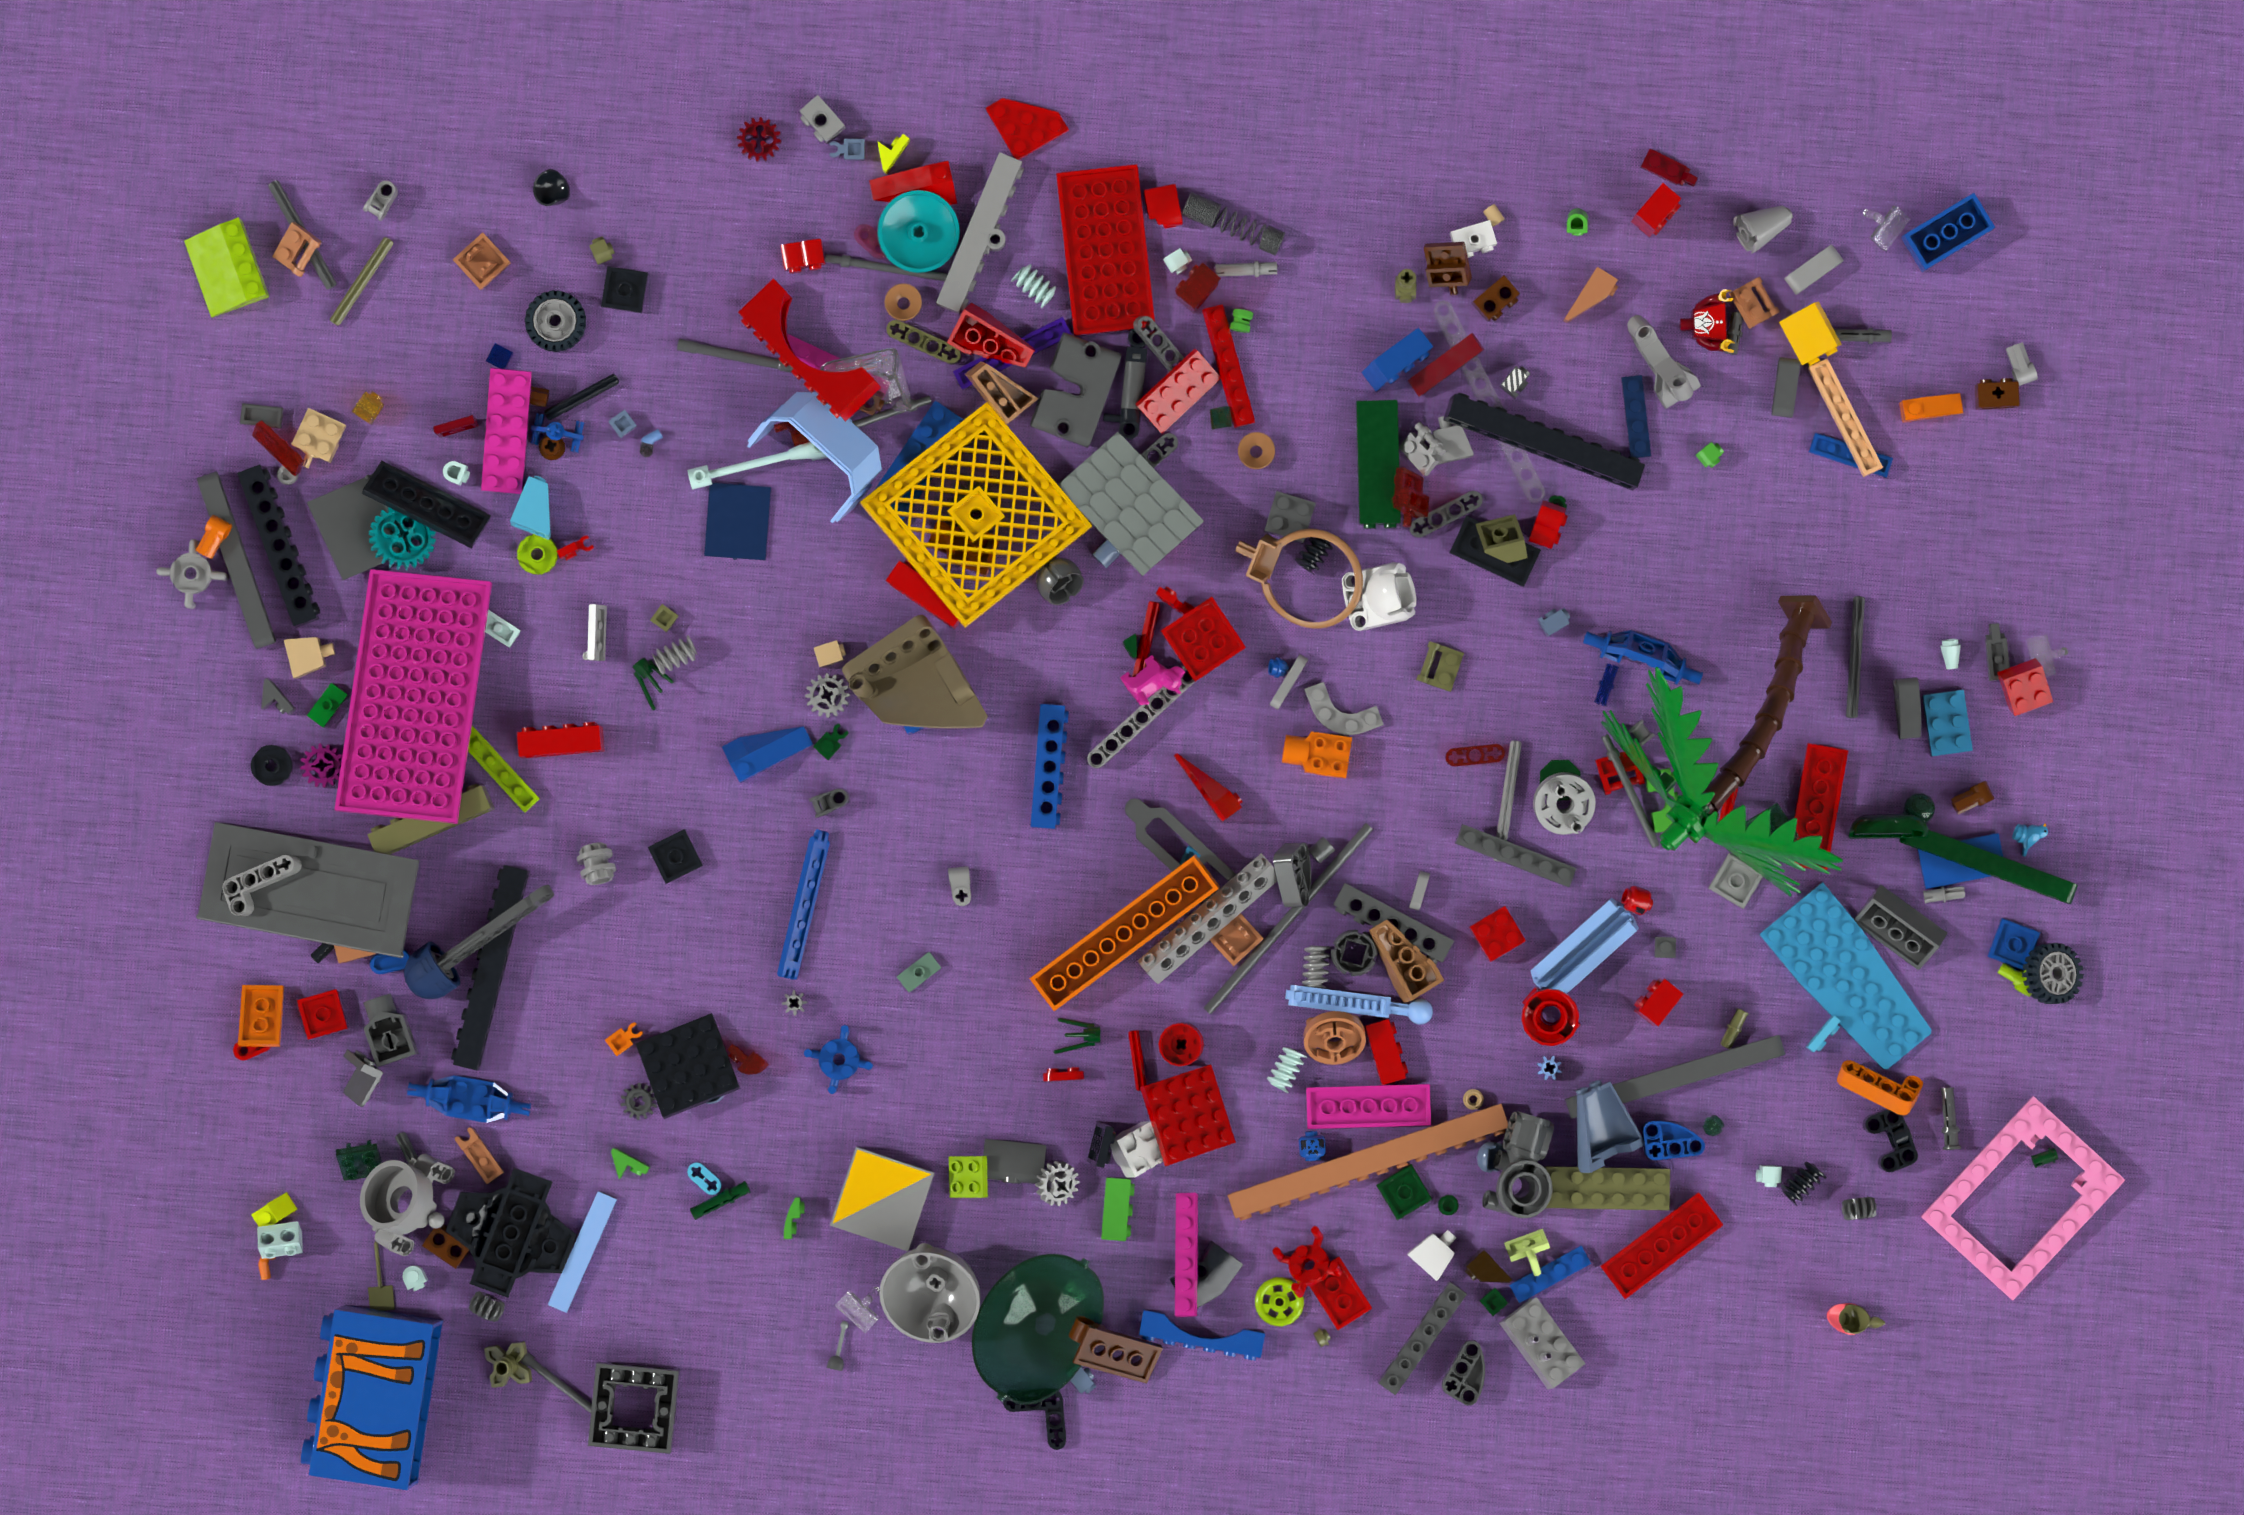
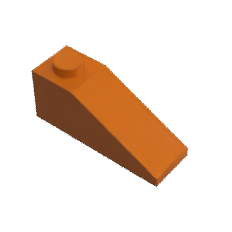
[1899,393,1963,423]

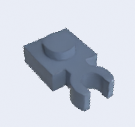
[830,139,865,160]

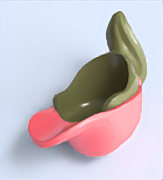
[1827,1303,1885,1335]

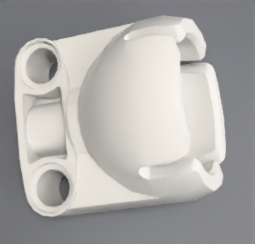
[1342,562,1416,631]

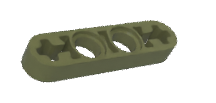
[886,320,961,365]

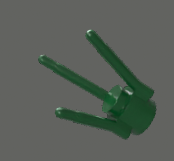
[632,657,674,710]
[1053,1018,1100,1054]

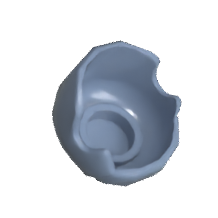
[1477,1142,1505,1173]

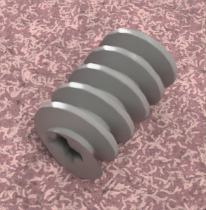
[652,635,698,674]
[1302,945,1331,988]

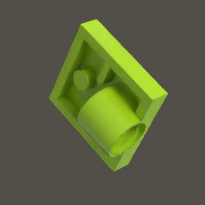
[949,1156,988,1198]

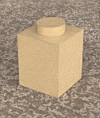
[814,640,846,668]

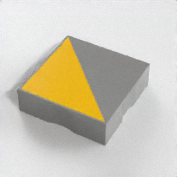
[830,1146,935,1251]

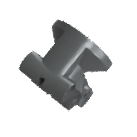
[1482,1111,1554,1218]

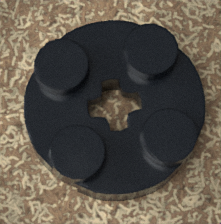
[251,745,293,786]

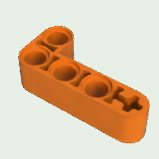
[1837,1060,1923,1115]

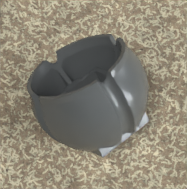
[1036,556,1084,605]
[1331,929,1378,976]

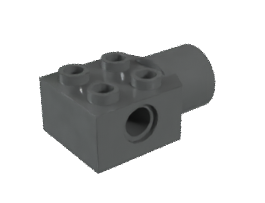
[363,993,419,1067]

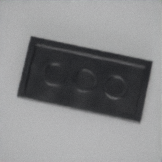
[1449,516,1541,588]
[1087,1121,1116,1168]

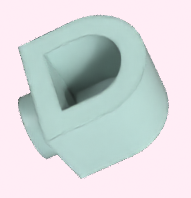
[1163,248,1192,275]
[443,461,470,486]
[1756,1165,1782,1187]
[403,1265,428,1292]

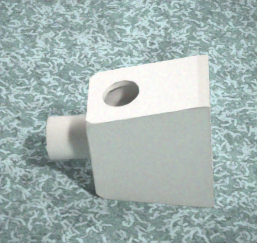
[1407,1230,1456,1281]

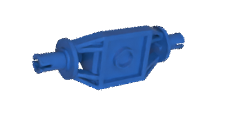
[1583,630,1703,685]
[407,1075,531,1123]

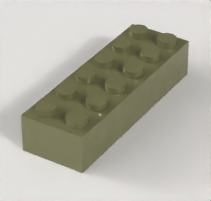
[367,784,495,855]
[1544,1166,1670,1210]

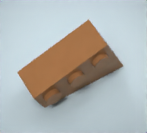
[965,361,1039,424]

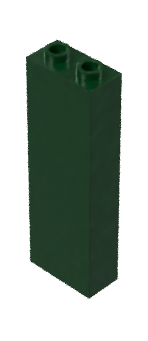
[1356,400,1401,529]

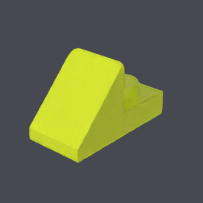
[878,134,910,174]
[251,1192,298,1227]

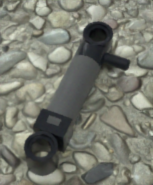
[1103,328,1148,441]

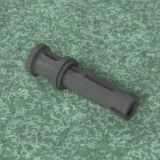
[1941,1087,1961,1150]

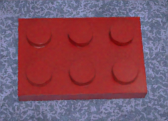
[1310,1256,1373,1330]

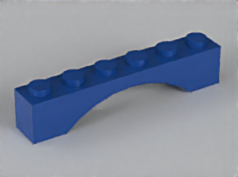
[1139,1309,1265,1361]

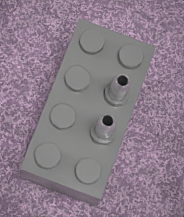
[1499,1297,1585,1390]

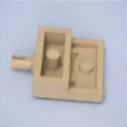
[291,408,347,469]

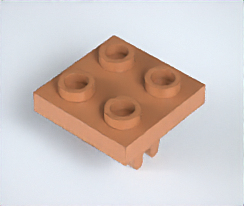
[453,232,511,290]
[1210,913,1264,967]

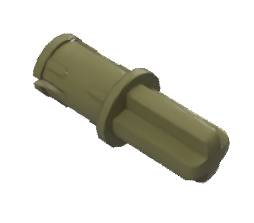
[1720,1008,1749,1049]

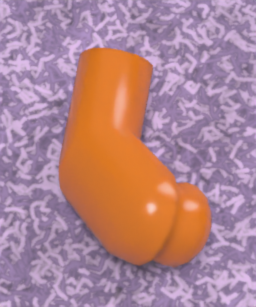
[258,1257,275,1280]

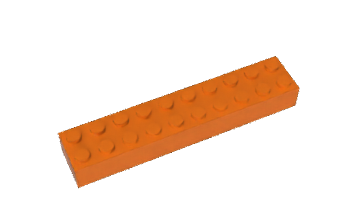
[1029,854,1220,1011]

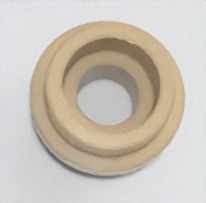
[1463,1089,1484,1110]

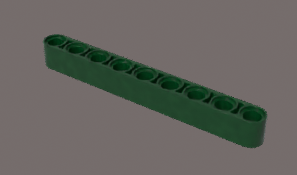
[1899,830,2078,905]

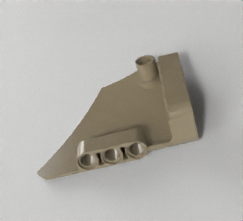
[842,615,988,728]

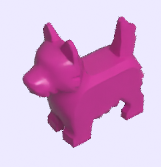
[1120,655,1185,705]

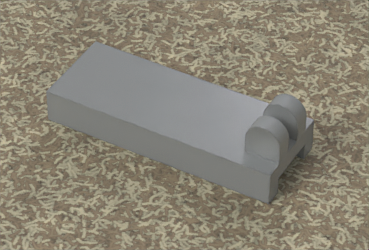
[583,604,607,661]

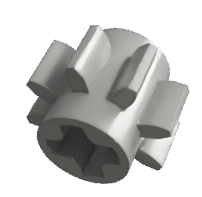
[782,990,808,1016]

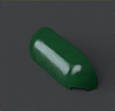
[1849,814,1929,839]

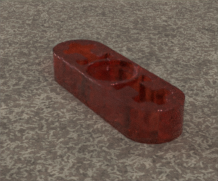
[1445,744,1505,767]

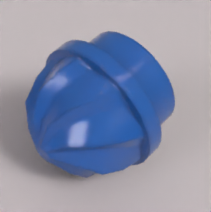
[1268,657,1289,678]

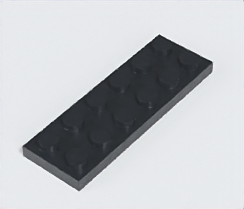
[362,460,491,549]

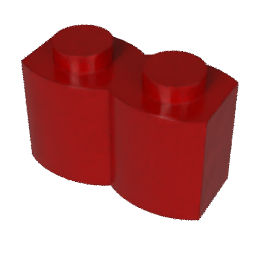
[780,239,825,274]
[1528,500,1568,549]

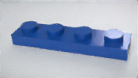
[1509,1245,1591,1303]

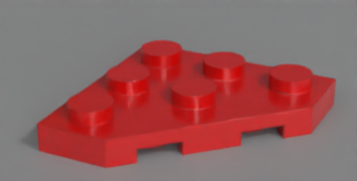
[985,98,1069,160]

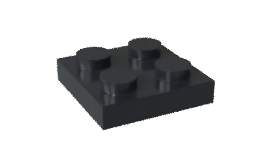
[601,266,648,314]
[648,829,703,884]

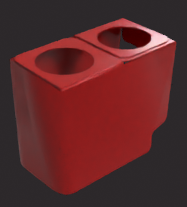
[1144,184,1183,229]

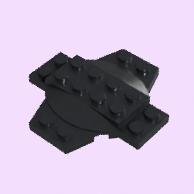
[445,1167,576,1298]

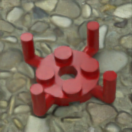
[1272,1226,1342,1298]

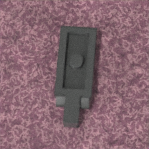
[1985,623,2010,681]

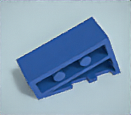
[1361,327,1433,392]

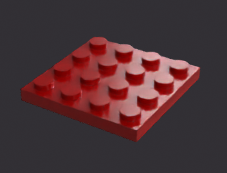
[1140,1064,1236,1166]

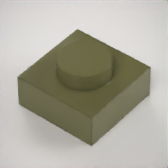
[650,604,679,632]

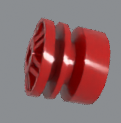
[1158,1022,1204,1066]

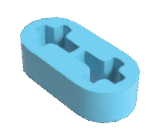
[687,1162,722,1195]

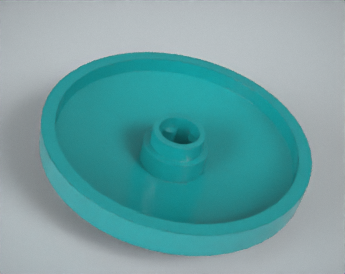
[877,190,960,273]

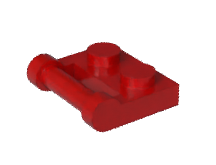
[1595,752,1645,795]

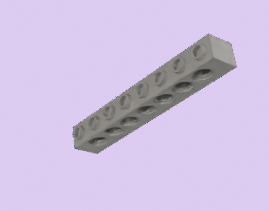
[1137,853,1277,984]

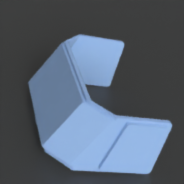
[747,392,882,523]

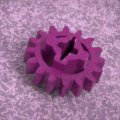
[300,743,343,788]

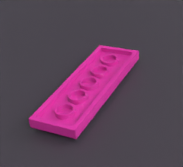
[481,367,532,494]
[1306,1084,1431,1129]

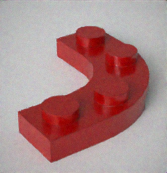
[1155,586,1195,615]

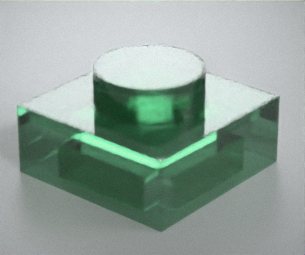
[1210,406,1232,430]

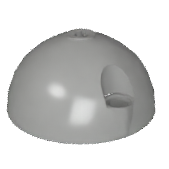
[879,1243,981,1343]

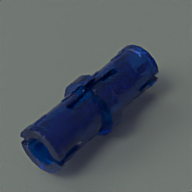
[1594,663,1619,706]

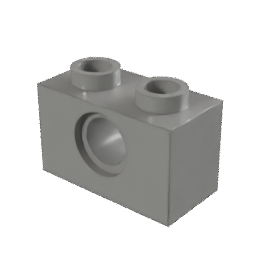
[800,95,846,144]

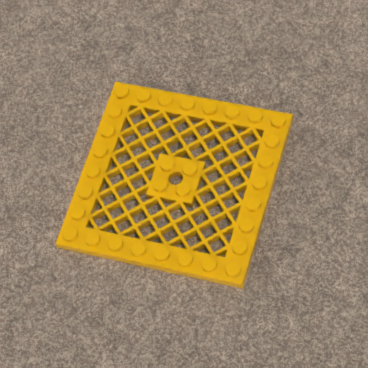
[860,402,1092,628]

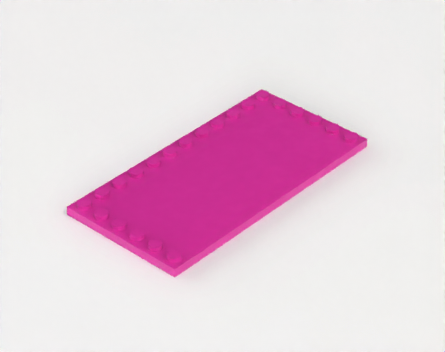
[334,569,492,824]

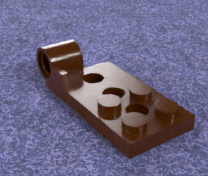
[1069,1316,1163,1384]

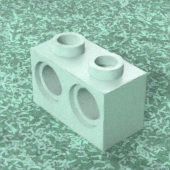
[257,1221,303,1259]

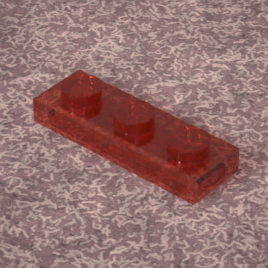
[252,420,304,476]

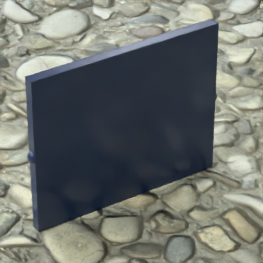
[704,483,771,561]

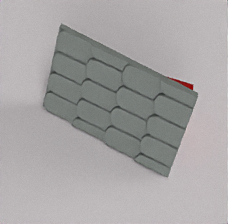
[1058,432,1204,576]

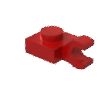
[557,535,594,561]

